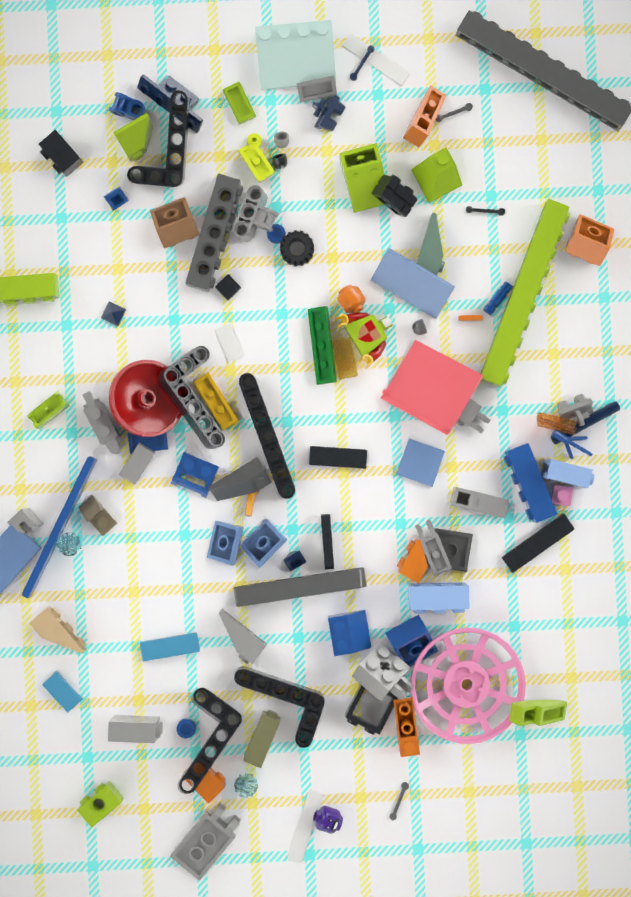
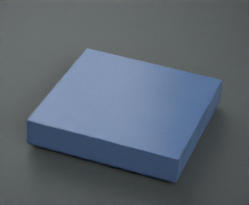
[396,438,445,487]

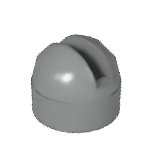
[274,131,289,148]

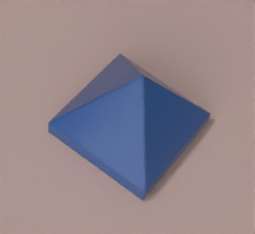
[104,186,129,211]

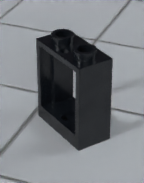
[345,684,398,735]

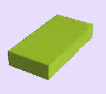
[222,81,256,125]

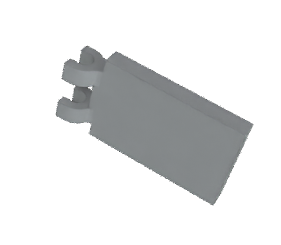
[170,802,241,881]

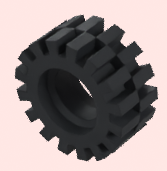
[280,230,314,267]

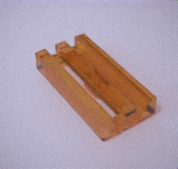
[536,412,577,435]

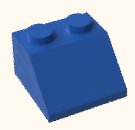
[328,610,372,656]
[385,615,439,667]

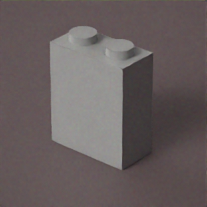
[108,715,163,743]

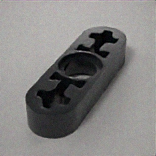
[321,514,334,570]

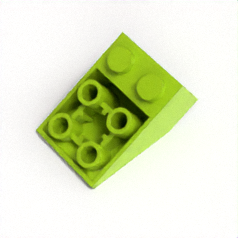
[339,143,385,213]

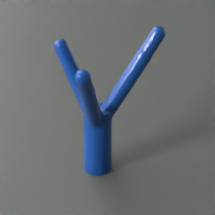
[552,429,593,459]

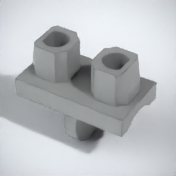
[557,394,593,426]

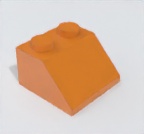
[565,214,614,266]

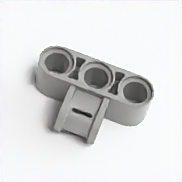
[233,185,279,242]

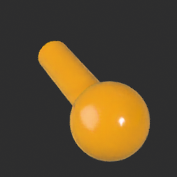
[244,490,260,517]

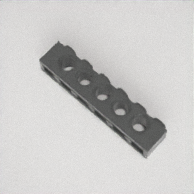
[185,173,243,293]

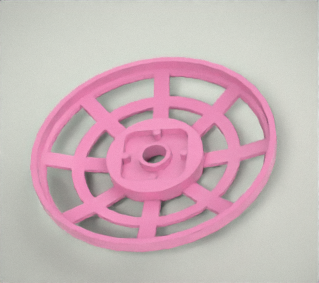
[410,627,526,744]

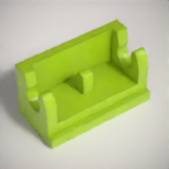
[27,391,70,429]

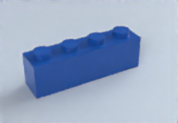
[503,443,557,523]

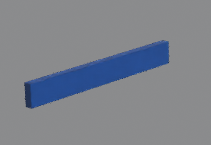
[22,456,98,599]

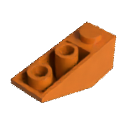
[393,697,420,757]

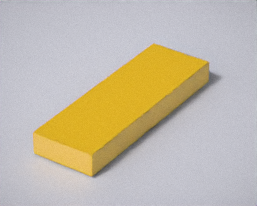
[192,372,239,431]

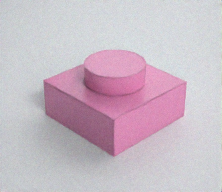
[551,485,573,506]

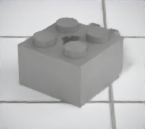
[352,642,413,700]

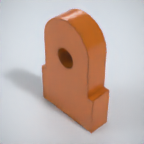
[458,315,483,321]

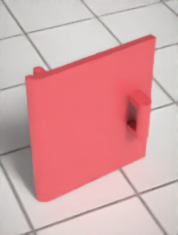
[380,340,483,435]

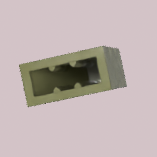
[243,710,281,768]

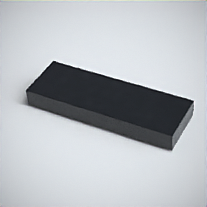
[309,446,367,469]

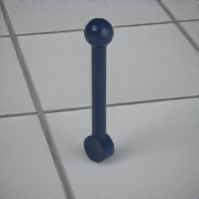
[350,45,375,81]

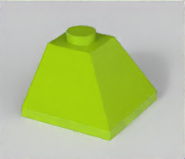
[113,113,153,161]
[411,147,462,203]

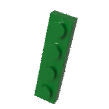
[307,306,337,385]

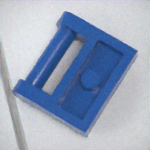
[171,452,219,498]

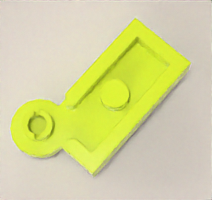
[238,133,275,183]

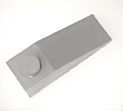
[219,608,267,664]

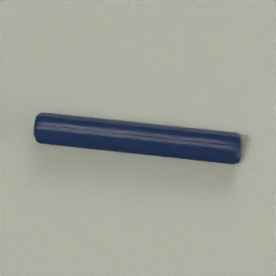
[550,401,621,444]

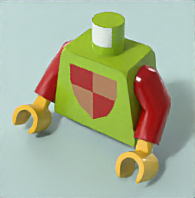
[335,312,393,369]

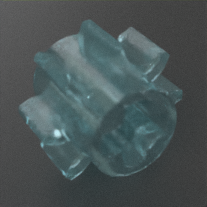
[57,532,81,556]
[234,773,258,798]

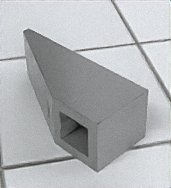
[449,486,509,518]

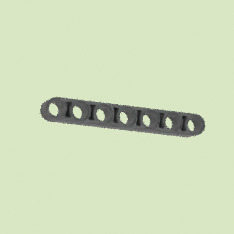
[233,567,367,607]

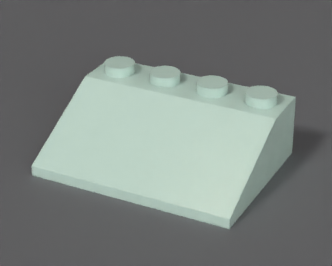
[255,20,336,90]

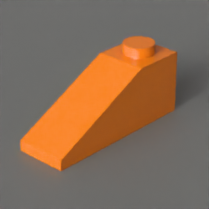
[403,85,446,148]

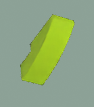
[509,700,567,727]

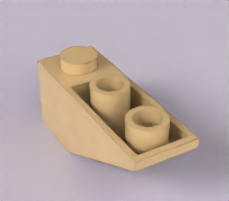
[29,606,87,654]

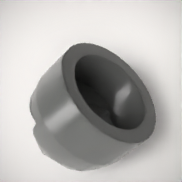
[412,319,427,335]

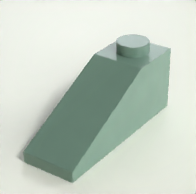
[416,212,445,275]

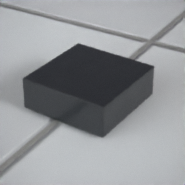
[215,274,242,301]

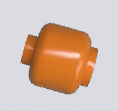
[337,284,366,313]

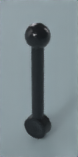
[466,206,506,216]

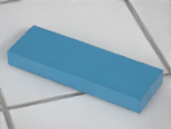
[140,632,200,661]

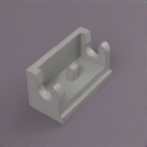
[7,508,44,533]

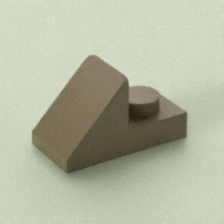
[78,495,118,536]

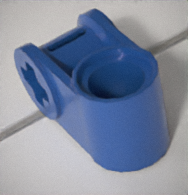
[109,92,148,120]

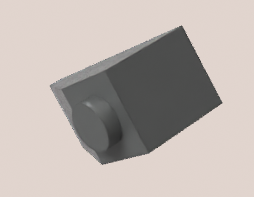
[208,457,272,501]

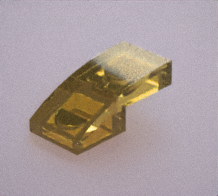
[332,337,358,380]

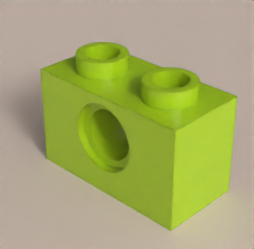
[77,781,124,828]

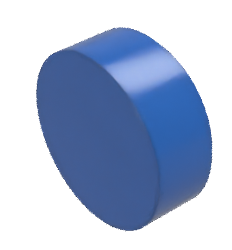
[267,224,286,244]
[176,718,196,739]

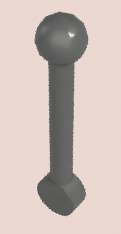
[436,103,473,122]
[389,782,409,821]

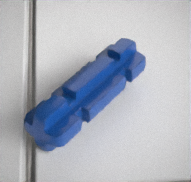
[483,281,513,316]

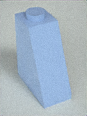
[541,459,594,488]

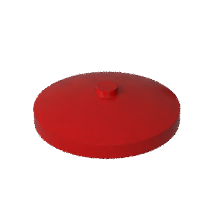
[108,360,184,437]

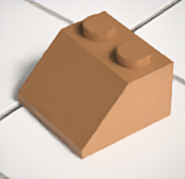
[150,197,200,249]

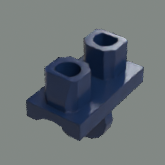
[312,95,346,132]

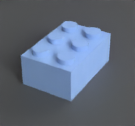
[408,582,470,614]

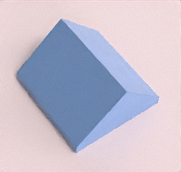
[240,519,287,568]
[207,520,244,566]

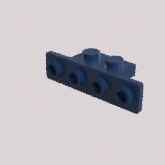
[137,74,203,133]

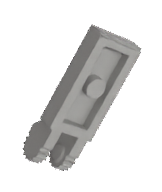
[415,519,452,576]

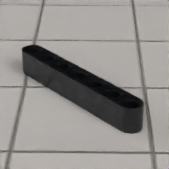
[239,373,296,499]

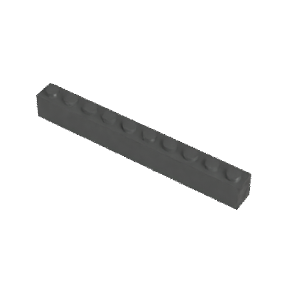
[455,10,631,132]

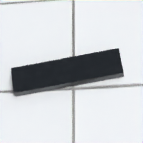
[501,513,575,573]

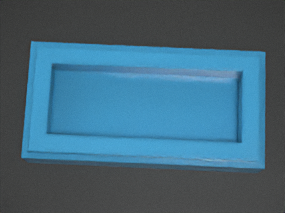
[42,671,83,713]

